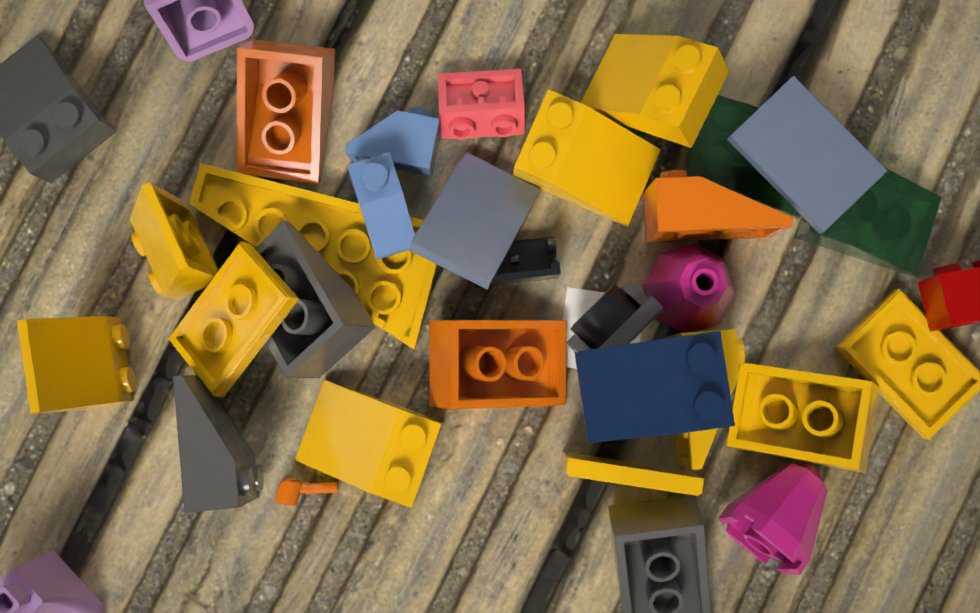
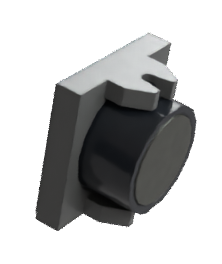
[566,280,663,352]

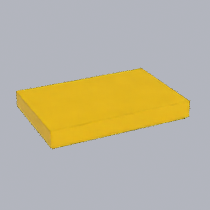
[168,241,299,397]
[835,289,980,440]
[560,452,704,496]

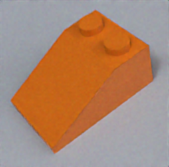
[237,39,335,184]
[643,170,793,243]
[429,320,566,410]

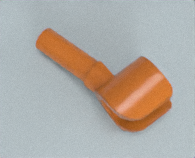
[275,478,337,506]

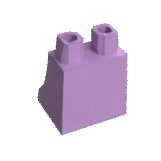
[144,0,254,62]
[0,550,104,613]

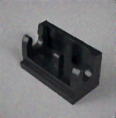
[474,236,561,288]

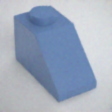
[345,108,441,177]
[347,152,415,260]

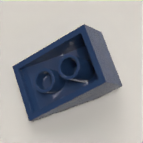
[574,331,735,443]

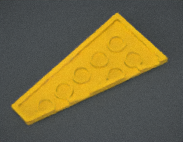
[189,163,438,350]

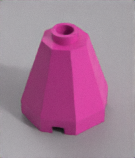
[642,243,736,333]
[718,463,827,575]

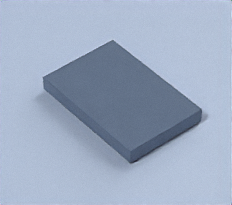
[727,76,887,234]
[409,152,541,290]

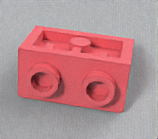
[438,69,525,140]

